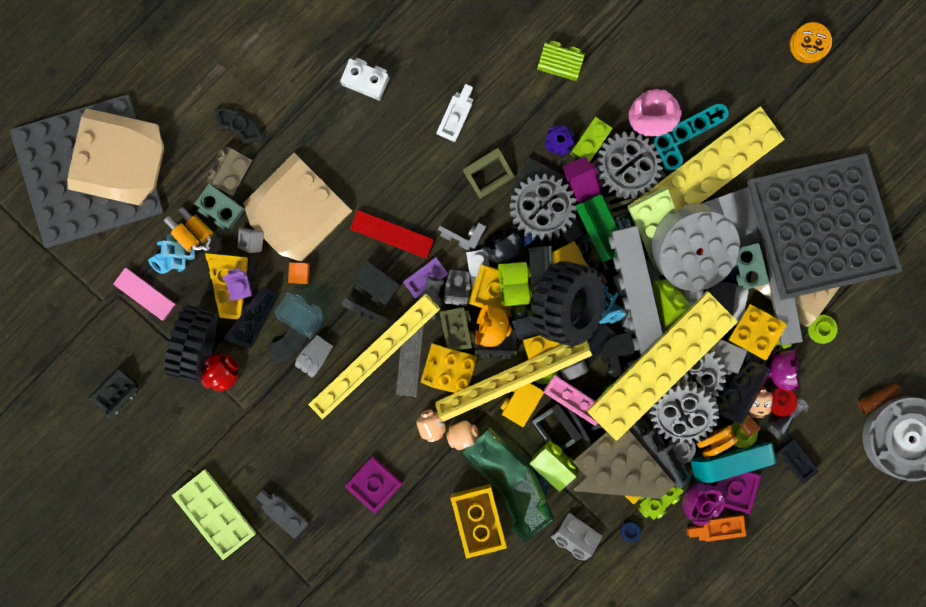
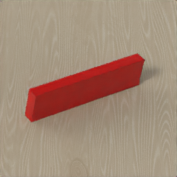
[350,210,434,259]

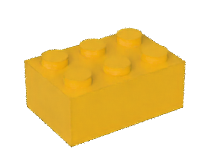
[451,484,507,559]

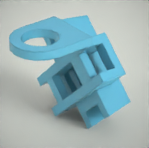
[149,234,195,274]
[598,286,626,324]

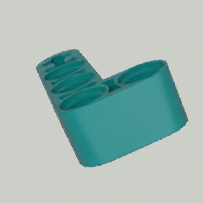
[651,104,729,172]
[690,442,777,483]

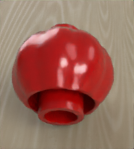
[201,354,238,391]

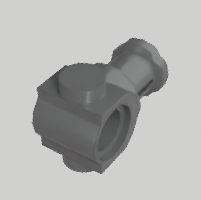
[418,276,444,320]

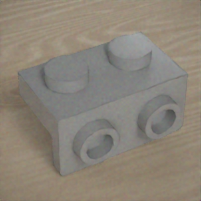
[551,513,602,561]

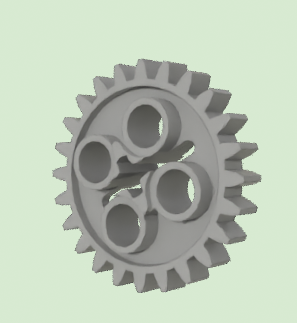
[595,132,663,199]
[510,174,577,241]
[673,348,726,404]
[650,381,719,444]

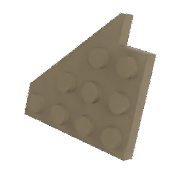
[573,430,675,499]

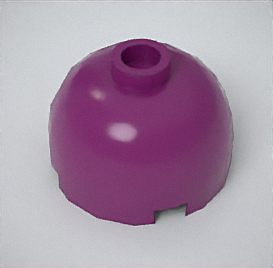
[767,348,800,390]
[682,482,725,525]

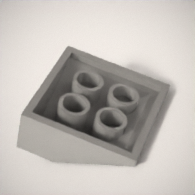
[702,187,762,255]

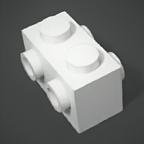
[340,58,389,101]

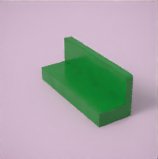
[575,195,619,262]

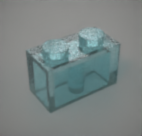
[274,292,325,339]

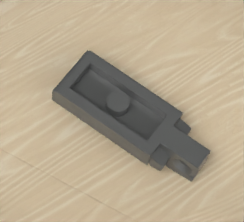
[256,490,309,539]

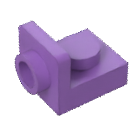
[223,268,252,301]

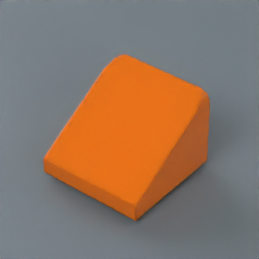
[288,263,310,284]

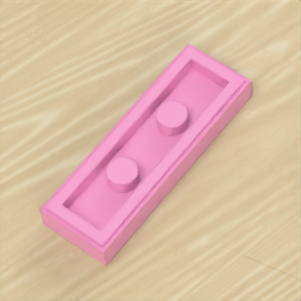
[113,268,176,321]
[543,375,598,426]

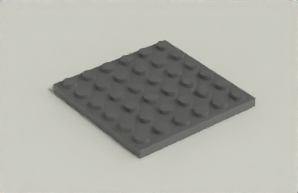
[9,95,165,248]
[747,153,902,301]

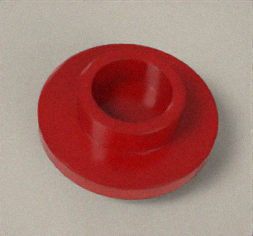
[771,388,798,417]

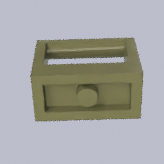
[463,148,515,199]

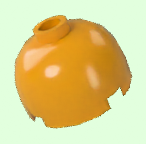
[475,304,511,347]

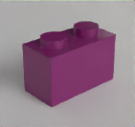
[563,156,602,205]

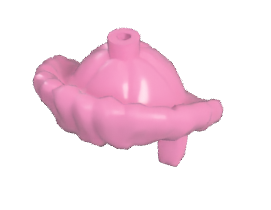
[628,89,682,136]

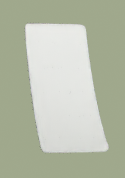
[733,286,749,325]

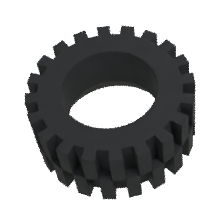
[164,304,220,384]

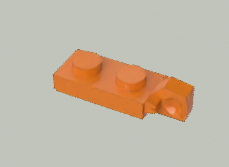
[686,514,746,542]

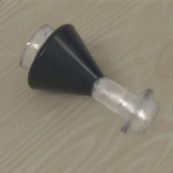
[766,398,809,439]

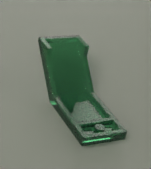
[461,427,554,543]

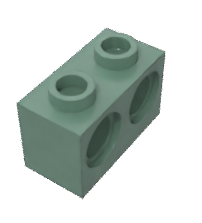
[195,184,245,229]
[734,243,769,290]

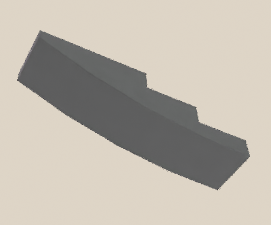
[629,416,691,489]

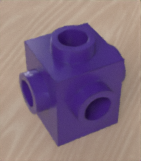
[544,125,575,156]

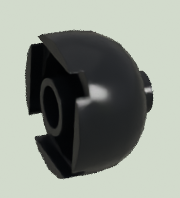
[480,226,523,264]

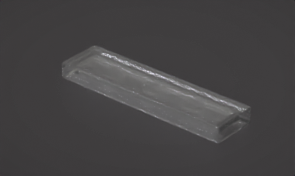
[396,313,424,397]

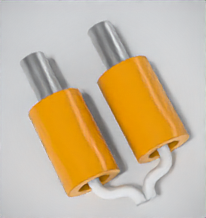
[164,207,214,252]

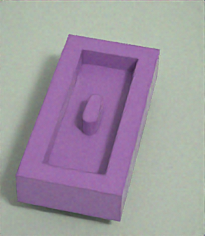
[403,258,448,299]

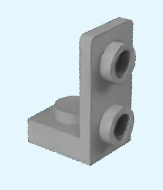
[438,223,486,251]

